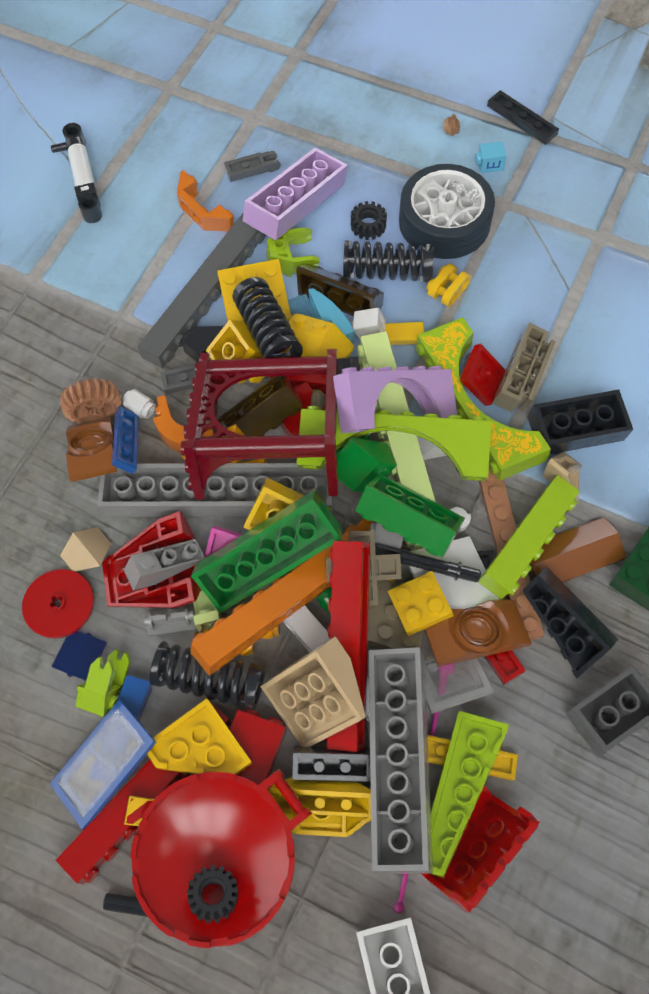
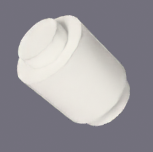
[122,389,157,419]

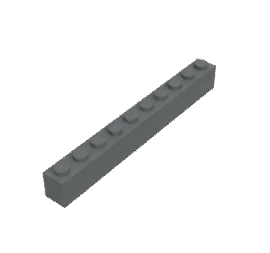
[138,213,265,369]

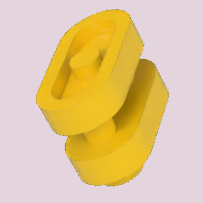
[426,263,471,307]

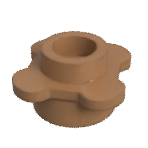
[443,114,460,136]

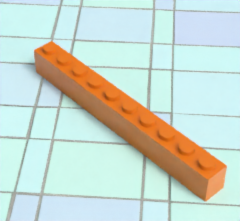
[191,518,377,676]

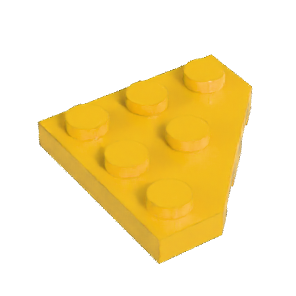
[147,699,252,775]

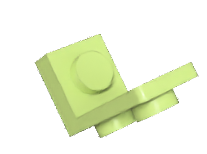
[193,590,221,633]

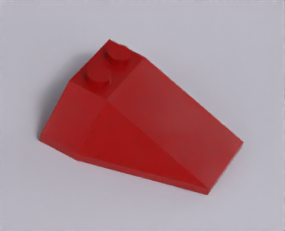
[102,511,201,608]

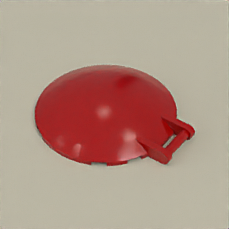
[130,769,312,948]

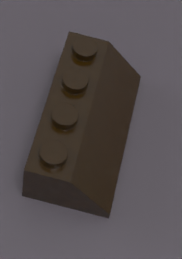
[296,264,384,316]
[213,376,303,436]

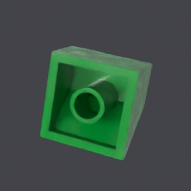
[337,438,397,493]

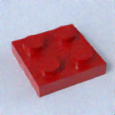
[459,344,505,406]

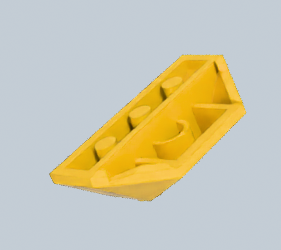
[281,313,355,359]
[268,777,371,837]

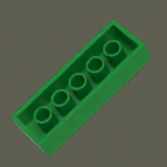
[191,489,342,613]

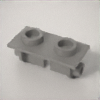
[144,606,196,636]

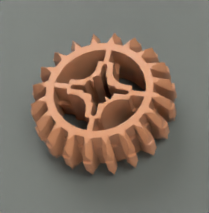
[60,378,122,424]

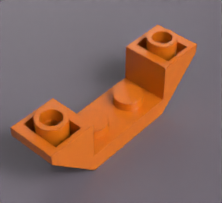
[177,170,234,231]

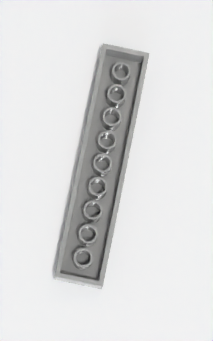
[97,463,332,517]

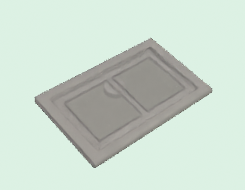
[420,631,494,714]

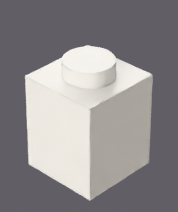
[351,308,386,339]

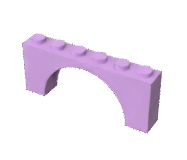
[333,366,457,434]

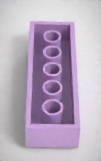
[243,147,348,240]

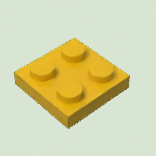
[388,571,454,636]

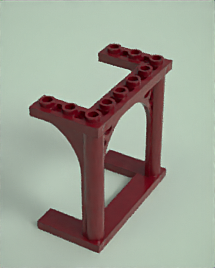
[180,349,338,499]

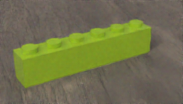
[478,474,580,600]

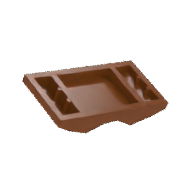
[66,416,117,482]
[424,600,532,667]

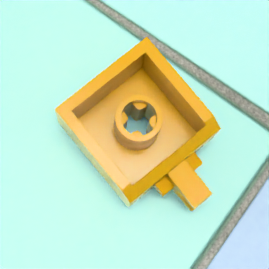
[205,320,264,383]

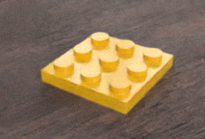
[217,259,291,322]

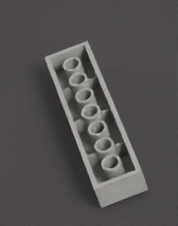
[369,647,433,874]

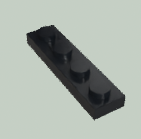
[487,90,559,145]

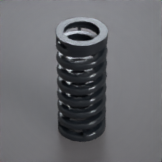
[343,240,434,282]
[232,277,303,358]
[149,641,266,711]

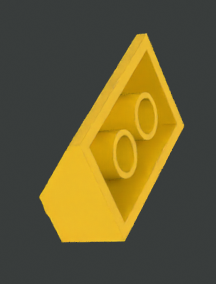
[243,478,331,530]

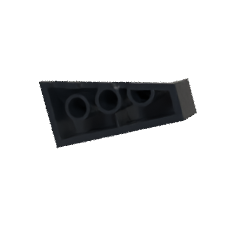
[522,567,619,679]

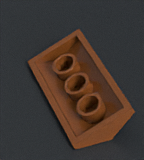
[529,517,626,583]

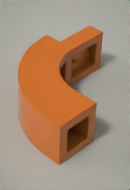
[153,395,213,453]

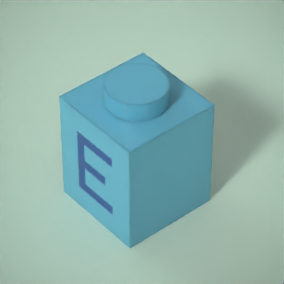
[475,141,507,173]

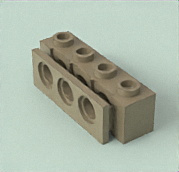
[492,323,556,413]

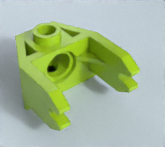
[266,227,320,277]
[76,648,131,717]

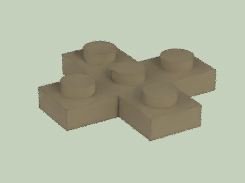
[325,531,402,606]

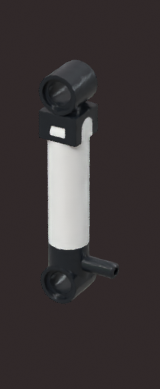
[50,123,102,223]

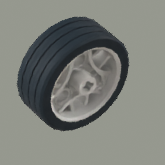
[399,164,495,259]

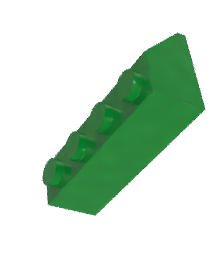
[355,474,465,557]

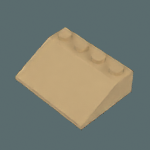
[260,637,366,747]

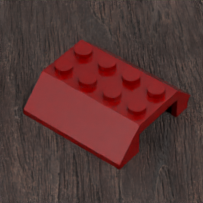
[420,785,540,913]

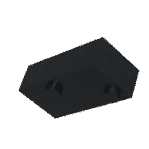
[527,389,633,455]

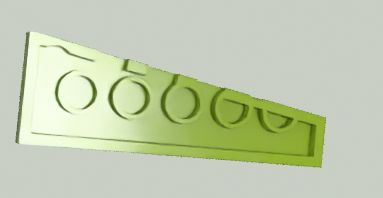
[431,711,509,878]

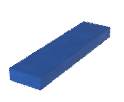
[112,406,139,474]

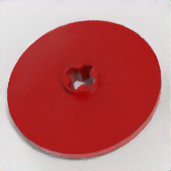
[22,569,94,639]

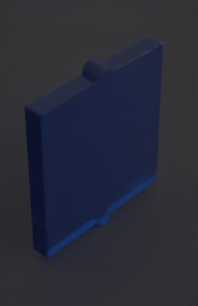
[51,631,107,681]

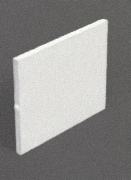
[409,536,500,609]

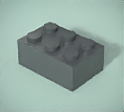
[566,666,649,757]

